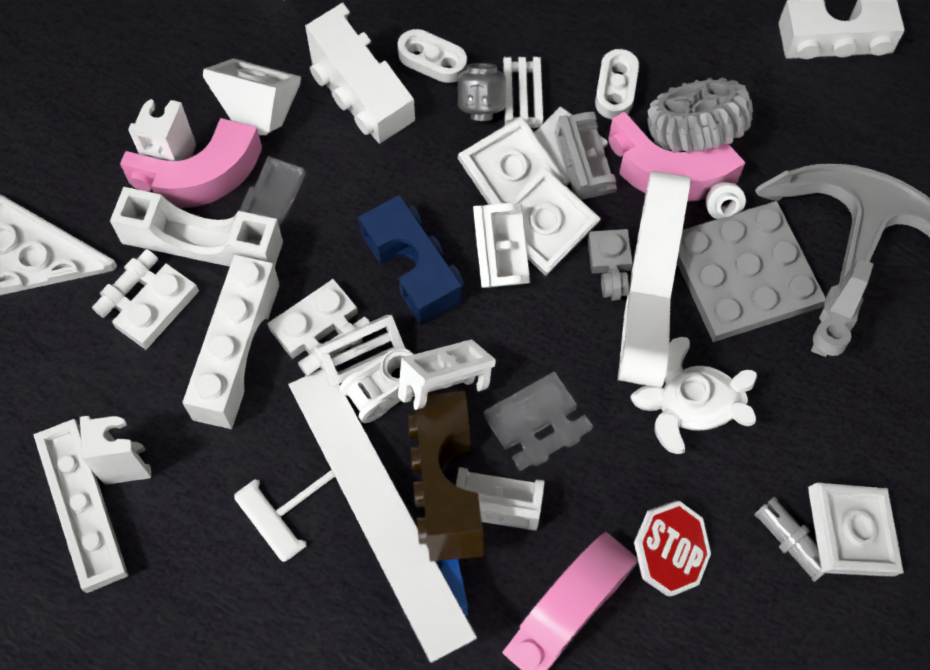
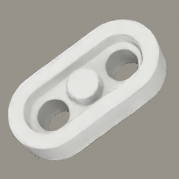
[398,29,467,83]
[595,49,639,119]

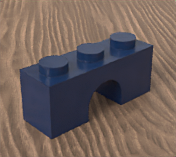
[358,195,464,325]

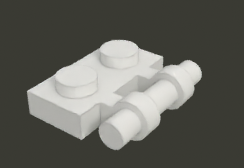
[92,249,199,350]
[267,279,370,376]

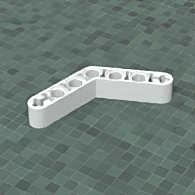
[618,170,691,388]

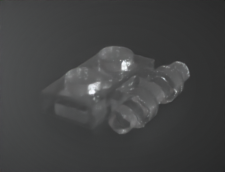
[484,371,592,471]

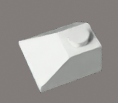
[203,59,301,135]

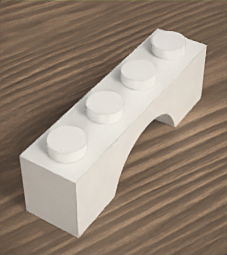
[110,187,283,268]
[183,255,280,429]

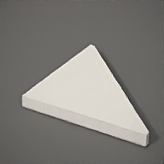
[0,195,117,295]

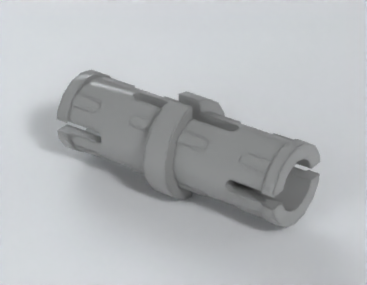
[754,497,824,582]

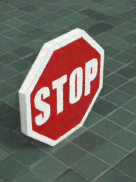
[634,501,711,596]

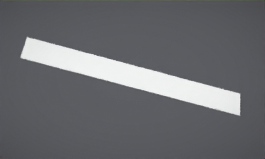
[288,369,477,662]

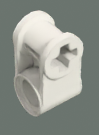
[340,348,414,423]

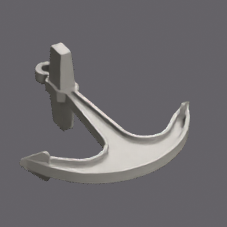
[755,164,930,357]

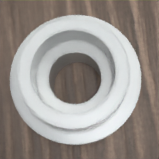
[706,182,746,219]

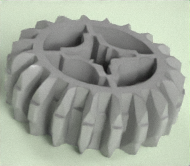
[647,78,753,154]

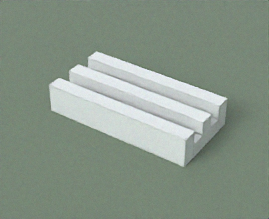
[503,57,543,128]
[314,315,405,386]

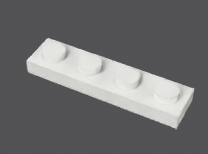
[33,419,129,593]

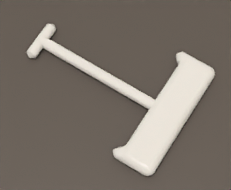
[234,470,335,562]

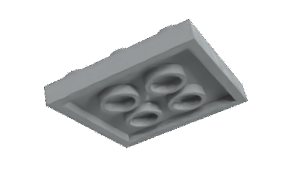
[677,201,826,342]

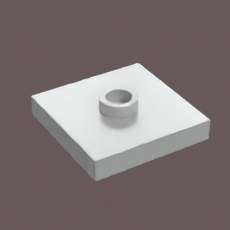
[458,116,565,205]
[507,166,601,276]
[808,483,903,576]

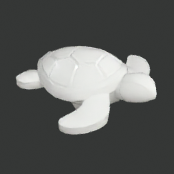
[630,337,757,454]

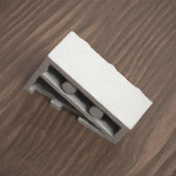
[306,3,415,144]

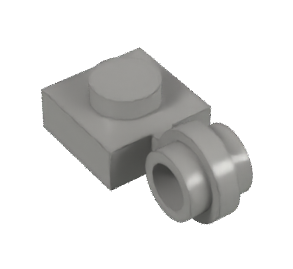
[587,229,632,301]

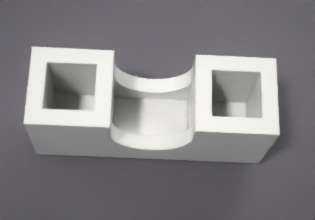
[779,0,904,59]

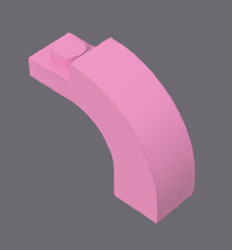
[608,111,745,202]
[120,118,262,208]
[502,531,638,670]

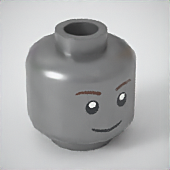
[458,63,506,121]

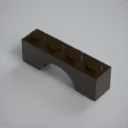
[408,391,484,562]

